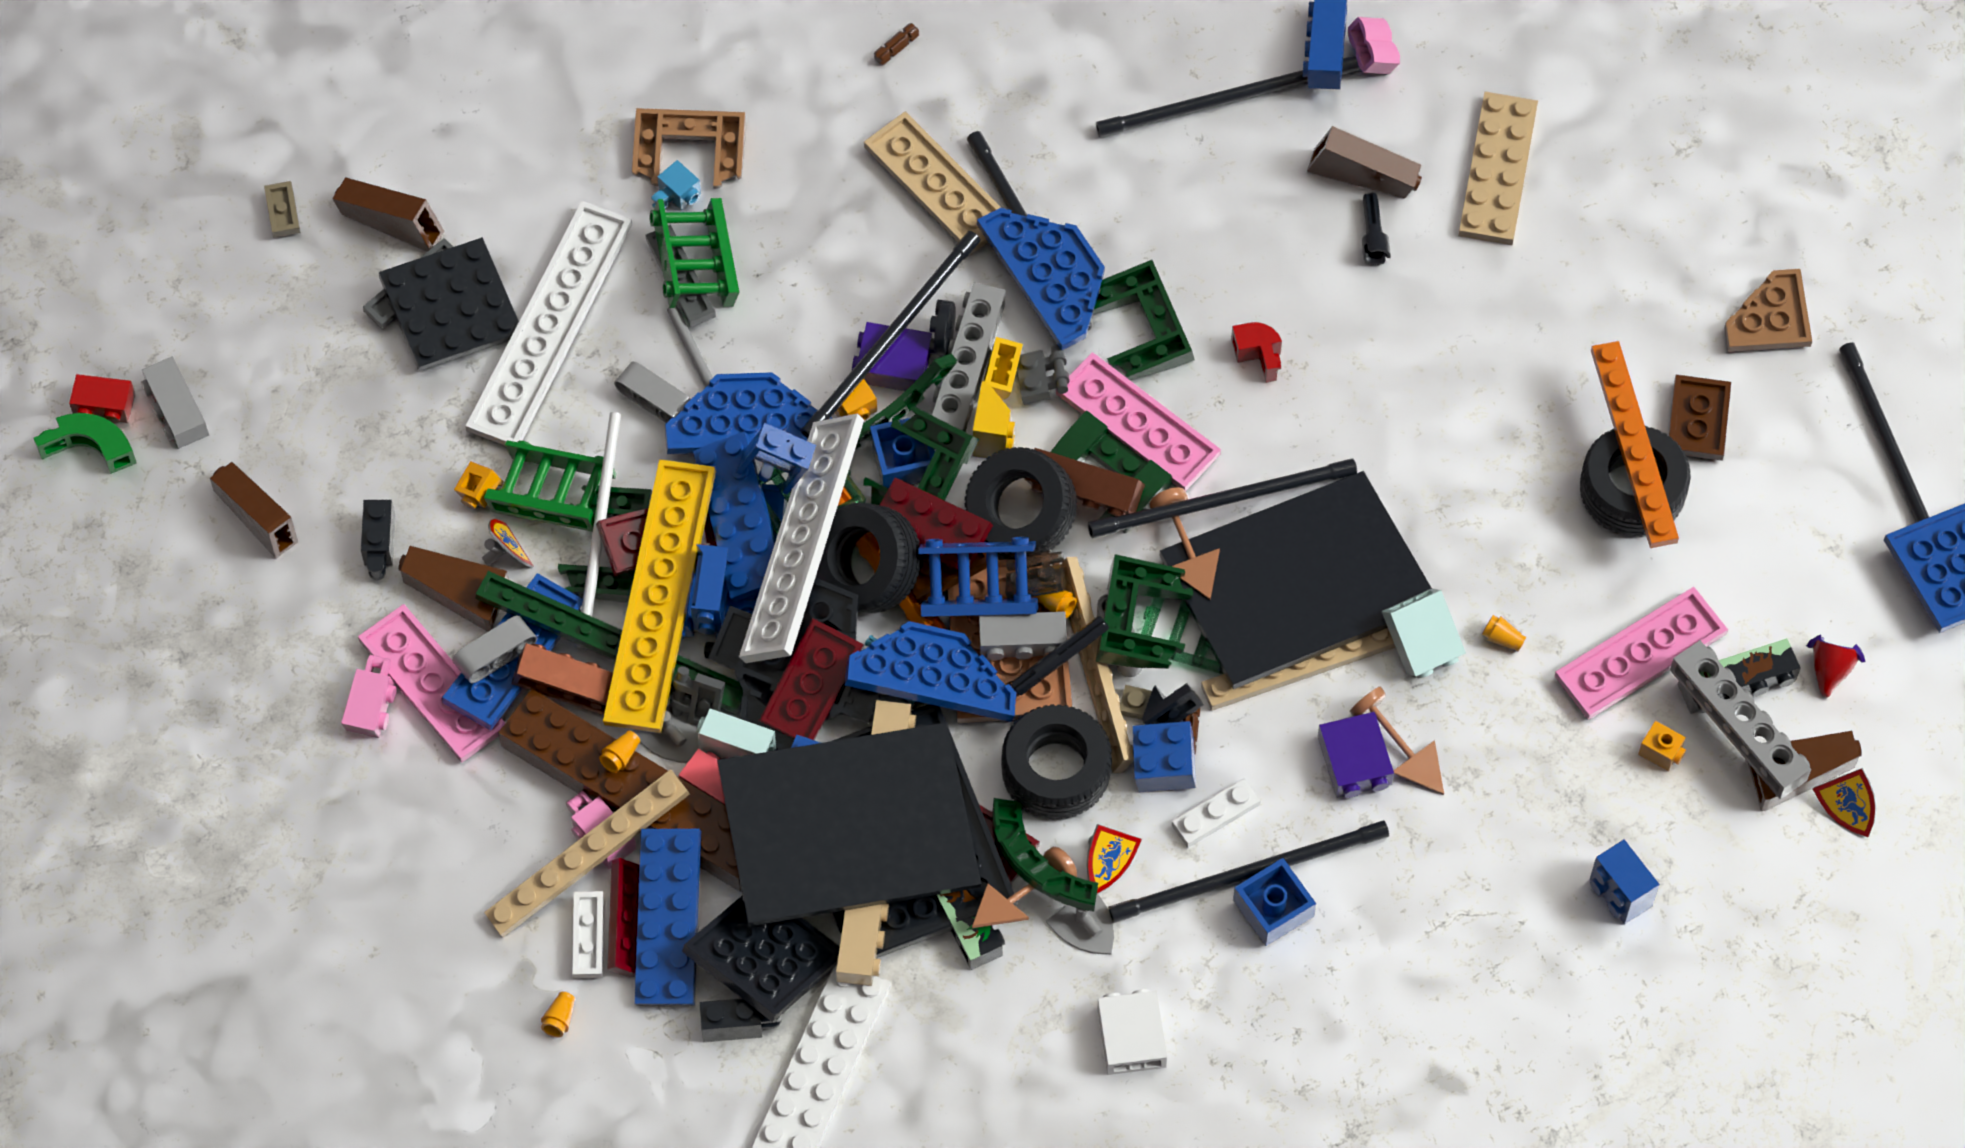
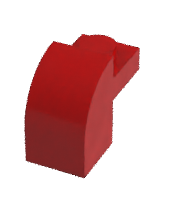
[1231,322,1282,383]

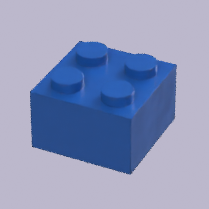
[870,418,935,488]
[1133,721,1196,793]
[1589,839,1660,925]
[1233,858,1316,946]

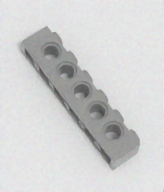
[928,282,1006,432]
[1670,640,1811,799]

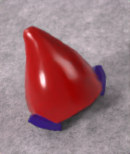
[1806,634,1866,698]

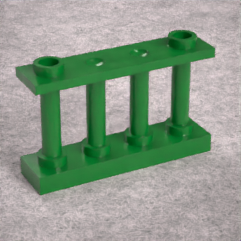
[649,198,740,308]
[484,440,617,532]

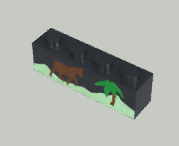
[1677,638,1801,714]
[936,889,1005,970]

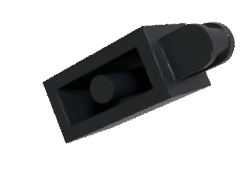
[361,500,395,581]
[700,999,782,1042]

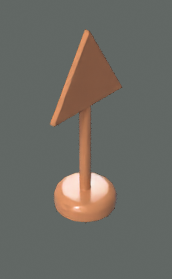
[1149,487,1220,600]
[1349,686,1444,795]
[972,846,1077,928]

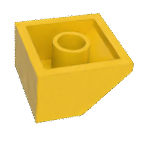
[973,381,1015,458]

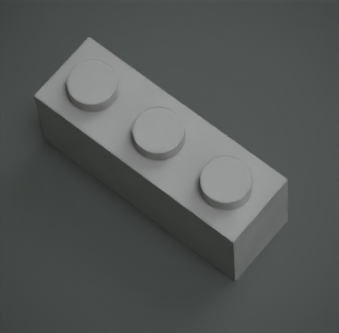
[141,356,209,449]
[979,612,1067,661]

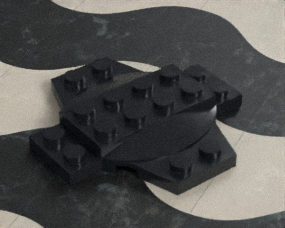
[708,578,881,750]

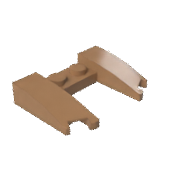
[632,108,746,188]

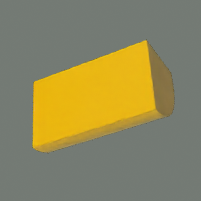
[983,337,1023,400]

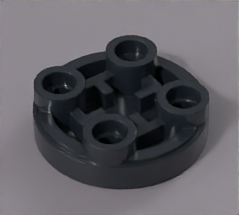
[929,299,956,356]

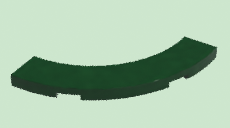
[855,353,958,450]
[992,798,1098,912]

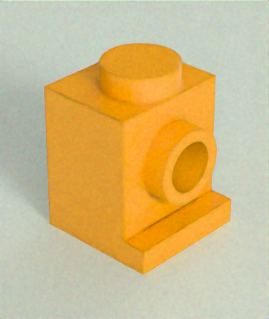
[454,461,504,509]

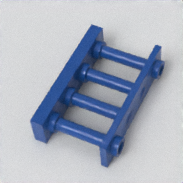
[919,537,1038,617]

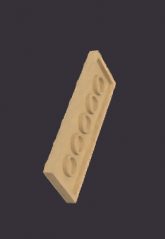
[1458,92,1538,245]
[864,111,1001,255]

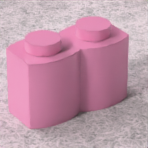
[1348,17,1400,74]

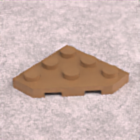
[1724,269,1812,352]

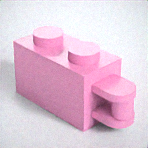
[341,655,396,738]
[566,791,637,869]

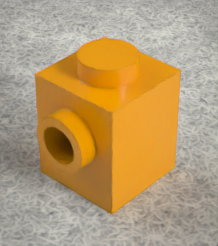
[835,379,877,421]
[1638,721,1686,771]

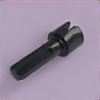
[1362,192,1391,265]

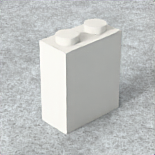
[1097,989,1167,1075]

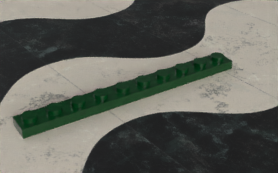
[475,571,743,714]

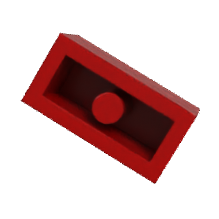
[69,374,135,424]

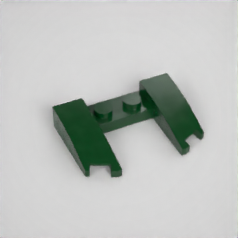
[1093,260,1195,380]
[863,406,979,505]
[1051,410,1172,533]
[558,485,652,602]
[1095,554,1193,669]

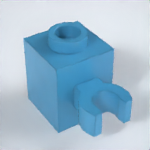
[651,160,701,210]

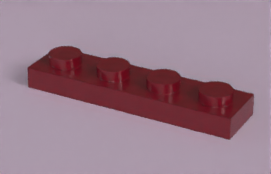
[607,857,640,977]

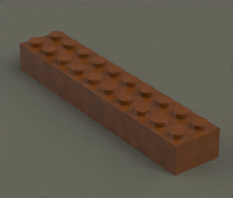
[498,688,741,892]

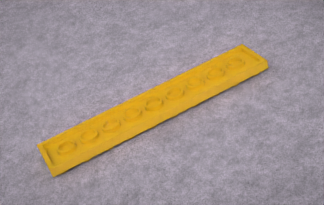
[603,459,716,733]

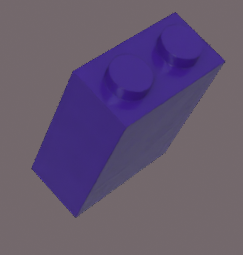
[852,322,932,391]
[1317,712,1394,798]

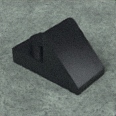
[1142,683,1204,725]

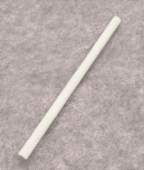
[576,412,621,650]

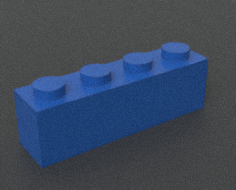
[1303,0,1347,90]

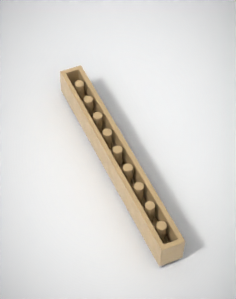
[836,700,916,986]

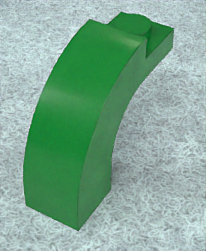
[33,413,137,474]

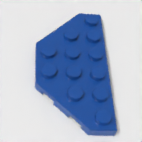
[977,208,1105,351]
[665,372,833,454]
[844,621,1016,722]

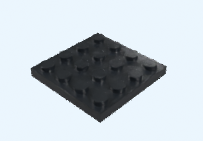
[379,237,523,371]
[682,896,840,1022]

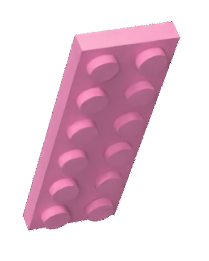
[1056,352,1221,491]
[1554,587,1728,720]
[358,604,505,763]

